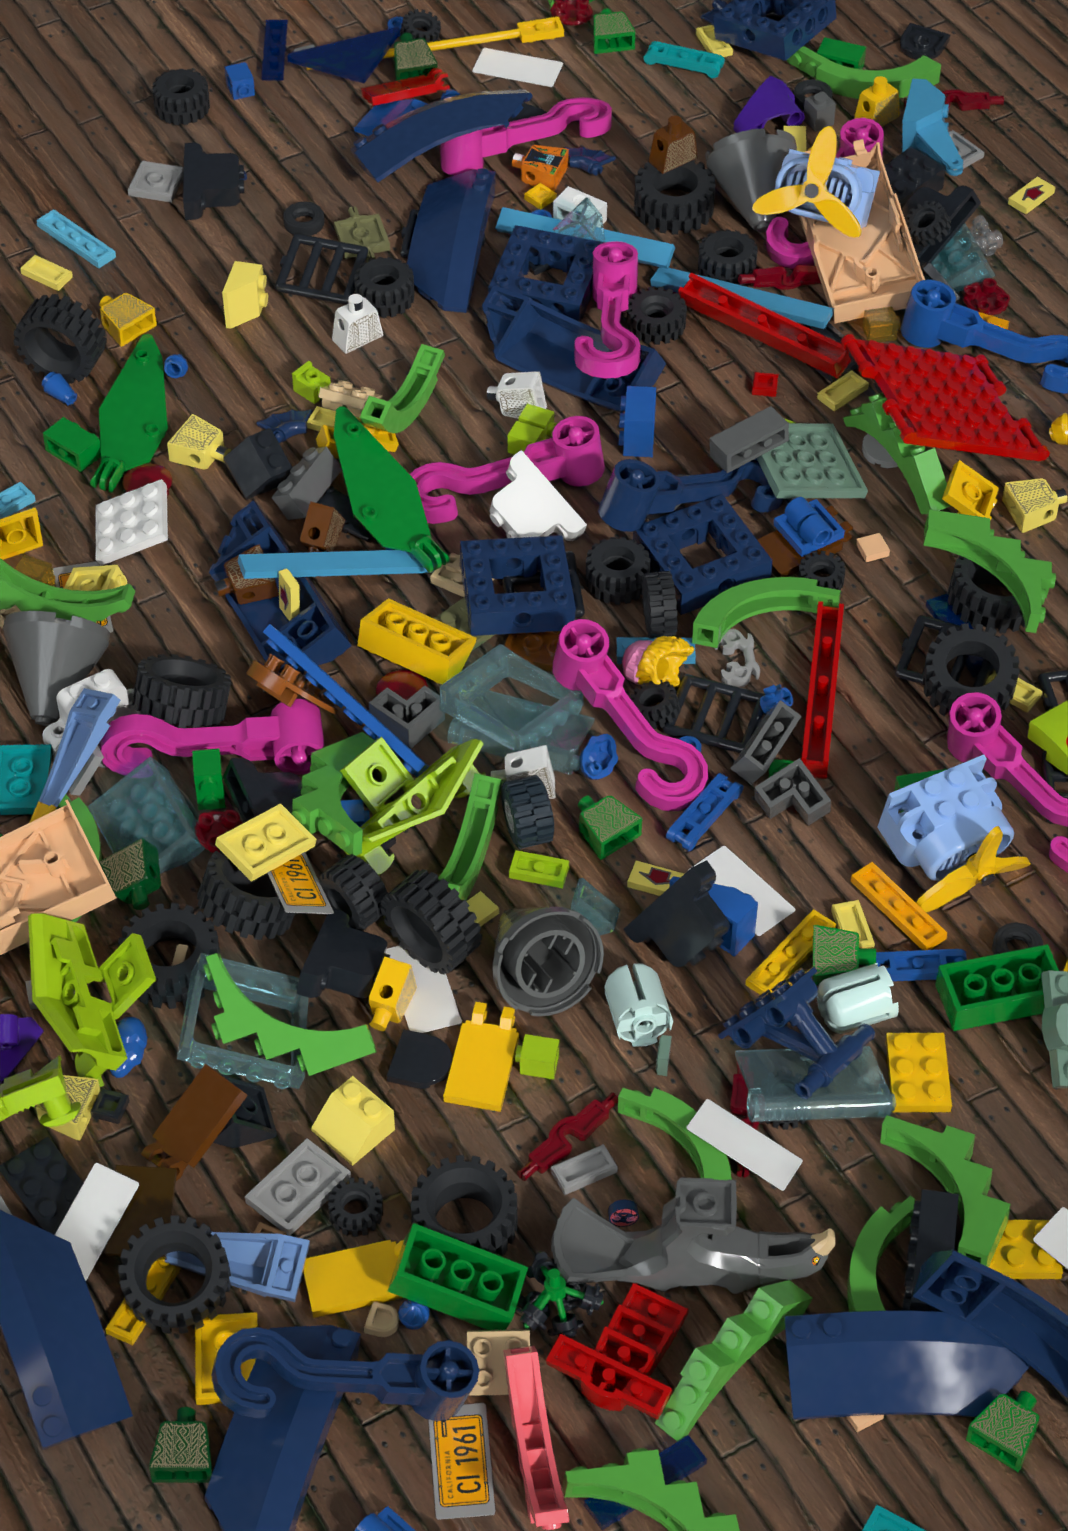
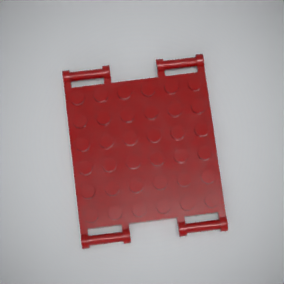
[841,334,1050,461]

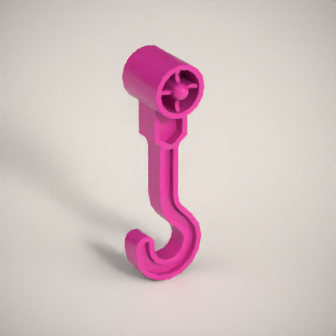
[440,97,612,176]
[766,118,884,269]
[575,241,640,378]
[410,416,605,524]
[553,619,708,811]
[947,692,1068,873]
[100,699,324,776]

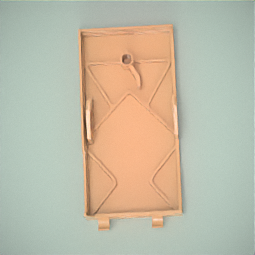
[799,139,925,324]

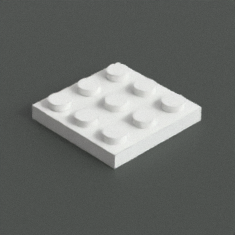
[96,479,168,566]

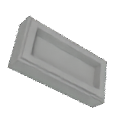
[551,1144,618,1195]

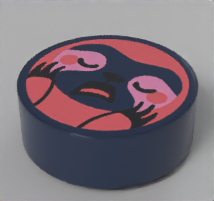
[608,1199,639,1227]

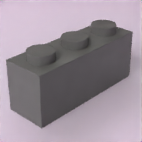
[709,406,789,473]
[272,446,342,520]
[730,700,801,785]

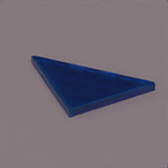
[287,27,400,84]

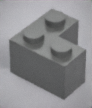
[369,686,445,749]
[754,758,831,826]

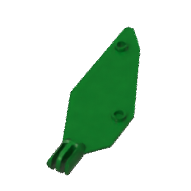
[90,334,168,493]
[334,406,450,573]

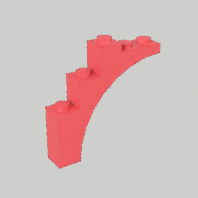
[503,1346,569,1530]

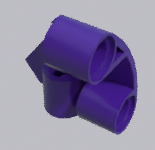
[733,76,805,133]
[0,1014,44,1085]

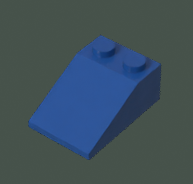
[354,99,428,136]
[669,876,758,957]

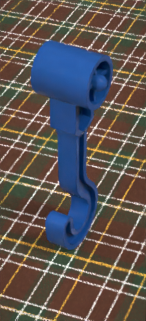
[900,280,1068,394]

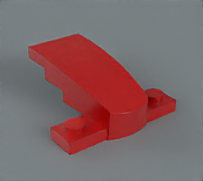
[546,1283,689,1420]

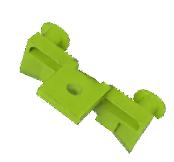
[340,737,486,876]
[28,913,156,1087]
[0,1055,81,1127]

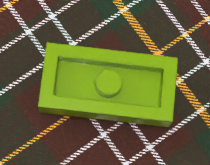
[509,850,569,889]

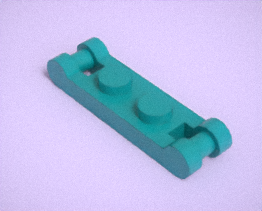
[643,41,725,78]

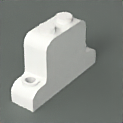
[490,450,587,541]
[42,669,141,755]

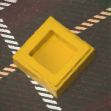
[524,183,557,209]

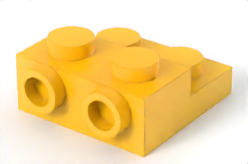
[942,460,999,521]

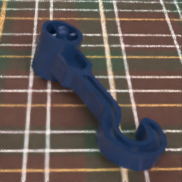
[598,458,785,532]
[211,1327,479,1421]

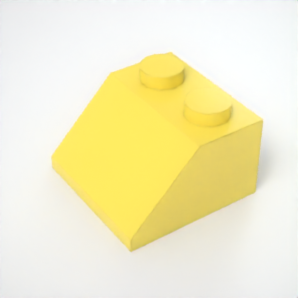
[222,261,268,329]
[311,1076,395,1166]

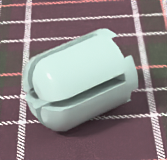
[605,963,673,1047]
[817,963,899,1034]

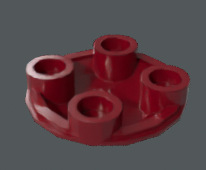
[550,0,593,25]
[963,278,1010,315]
[123,463,172,497]
[376,670,428,701]
[195,810,243,853]

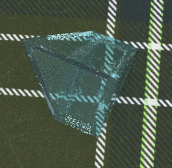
[552,197,605,242]
[571,878,620,936]

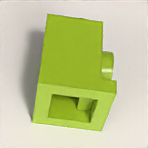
[292,361,331,404]

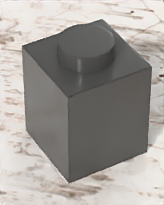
[804,91,836,132]

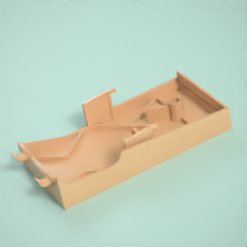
[0,799,116,955]

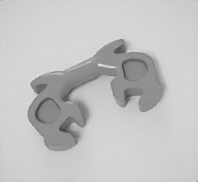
[714,629,760,687]

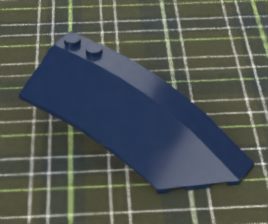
[350,90,533,183]
[407,168,496,313]
[482,285,666,413]
[209,500,352,673]
[0,1210,133,1450]
[913,1250,1068,1399]
[785,1311,1030,1420]
[205,1325,361,1531]

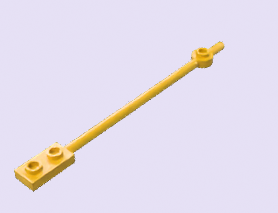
[306,16,564,72]

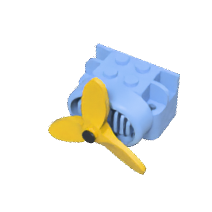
[752,126,880,238]
[877,755,1031,913]

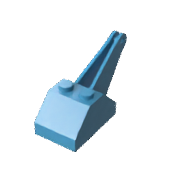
[902,79,963,176]

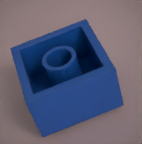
[619,386,656,457]

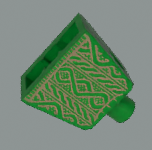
[593,8,635,54]
[578,795,642,860]
[813,925,876,986]
[966,1391,1040,1472]

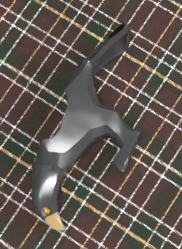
[551,1178,835,1294]

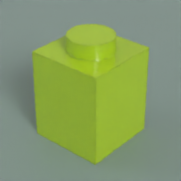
[515,1034,560,1079]

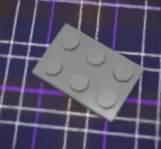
[245,1138,351,1236]

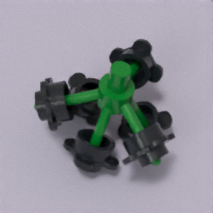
[516,1251,604,1338]

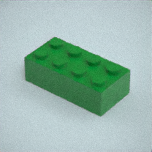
[935,944,1059,1031]
[387,1223,528,1330]

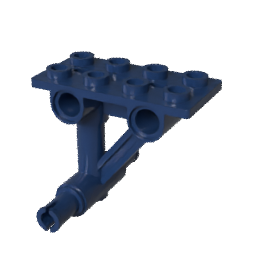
[718,967,875,1099]

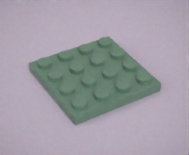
[757,423,868,499]

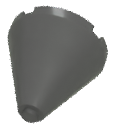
[705,129,797,233]
[3,611,110,726]
[493,907,604,1016]

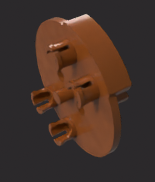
[246,653,338,714]

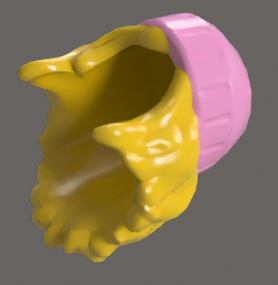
[622,636,694,687]

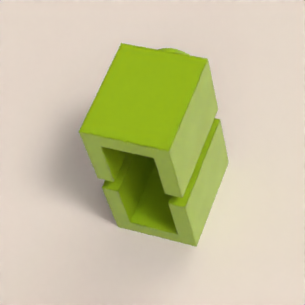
[507,403,557,455]

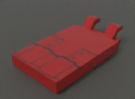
[361,68,450,106]

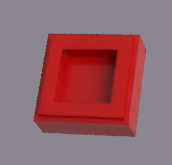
[752,372,779,397]

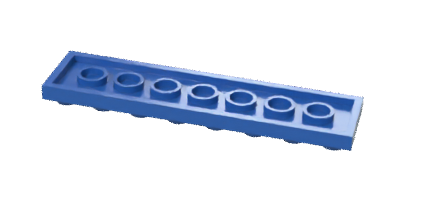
[263,624,430,777]

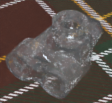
[967,215,1003,256]

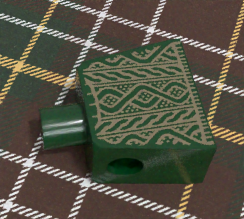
[394,33,438,81]
[99,838,161,910]
[149,1407,213,1483]

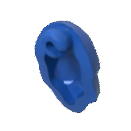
[580,734,618,780]
[110,1017,147,1078]

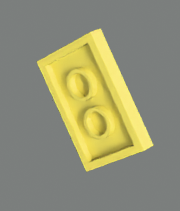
[215,804,317,881]

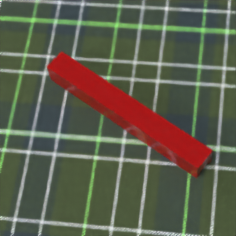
[678,273,851,379]
[801,601,844,779]

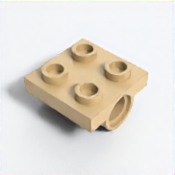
[319,380,382,418]
[467,1329,530,1395]

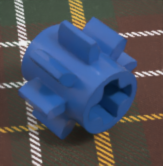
[760,684,793,714]

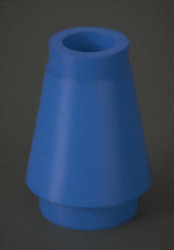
[42,372,77,406]

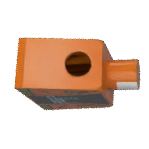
[512,145,569,192]

